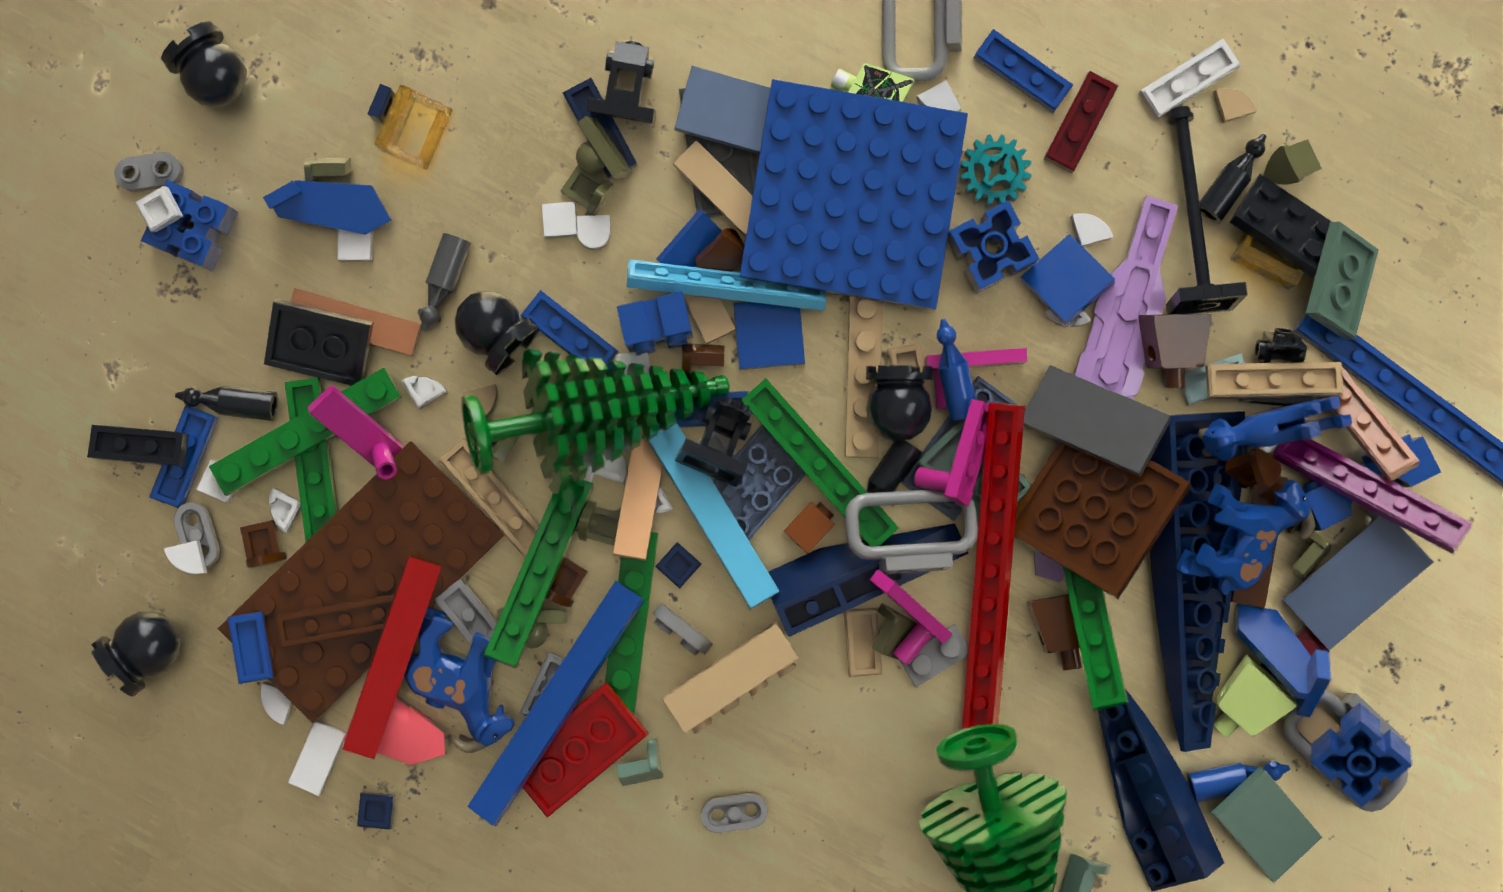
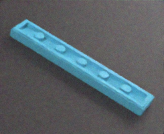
[627,260,826,311]
[648,422,779,610]

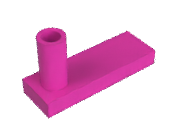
[924,348,1028,409]
[308,385,403,479]
[914,399,989,507]
[869,569,952,666]

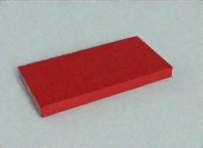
[522,682,649,818]

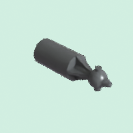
[418,233,471,332]

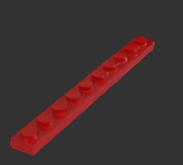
[962,402,1025,729]

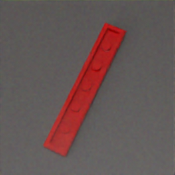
[342,556,441,759]

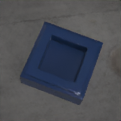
[367,84,397,125]
[655,542,702,589]
[357,792,395,830]

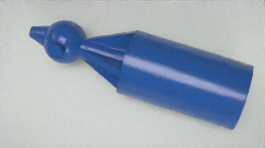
[936,319,976,420]
[1187,761,1290,803]

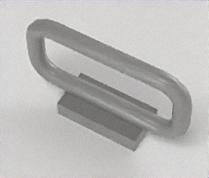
[882,0,962,81]
[845,489,978,575]
[1283,691,1408,812]

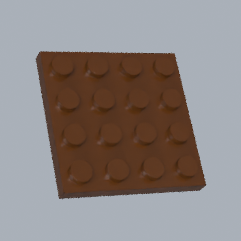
[1014,442,1191,600]

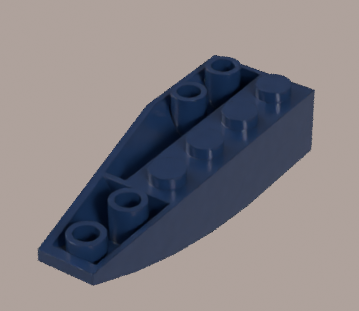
[768,523,969,637]

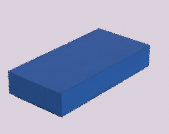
[656,210,722,267]
[228,611,274,684]

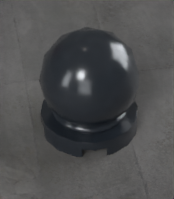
[161,21,247,107]
[454,291,540,375]
[866,365,932,442]
[91,612,181,697]

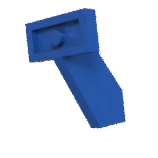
[263,180,392,235]
[1235,604,1331,717]

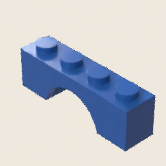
[1302,434,1441,531]

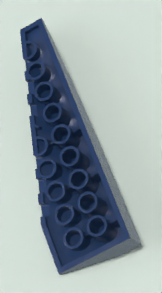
[1150,411,1247,752]

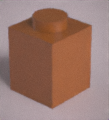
[783,502,835,554]

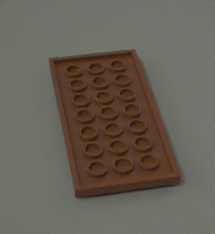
[217,441,504,723]

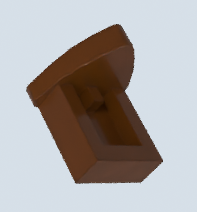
[695,228,745,272]
[681,343,725,382]
[1225,448,1282,489]
[240,520,287,568]
[546,557,588,607]

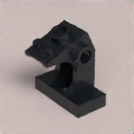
[587,41,657,124]
[1239,328,1314,406]
[675,397,752,487]

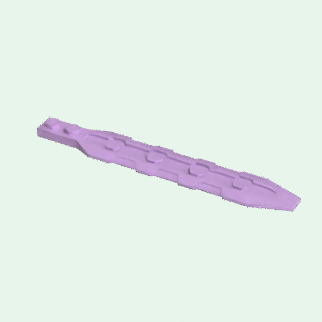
[1034,196,1178,582]

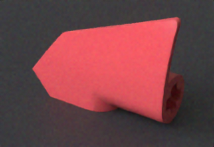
[343,698,446,765]

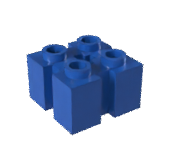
[141,180,238,272]
[947,200,1039,294]
[617,291,693,356]
[1311,703,1412,807]

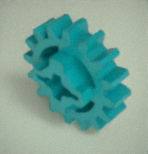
[959,134,1032,207]

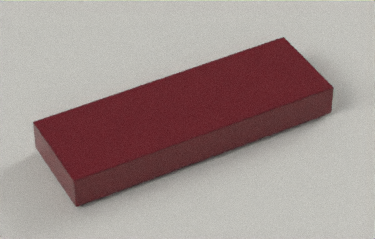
[1043,71,1119,173]

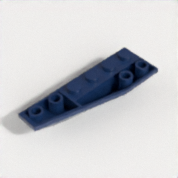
[1098,688,1224,891]

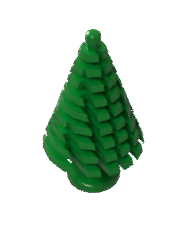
[461,349,730,494]
[919,724,1067,892]

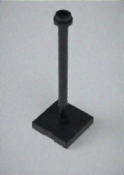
[1166,106,1248,315]

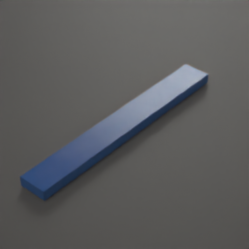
[1293,314,1503,487]
[467,581,645,826]

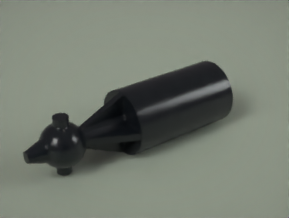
[1199,134,1267,223]
[175,386,278,421]
[867,440,923,493]

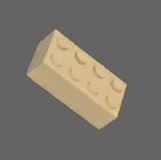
[663,621,799,734]

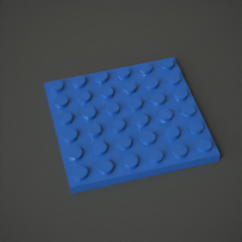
[739,79,968,310]

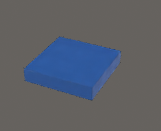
[1020,234,1115,326]
[734,302,805,370]

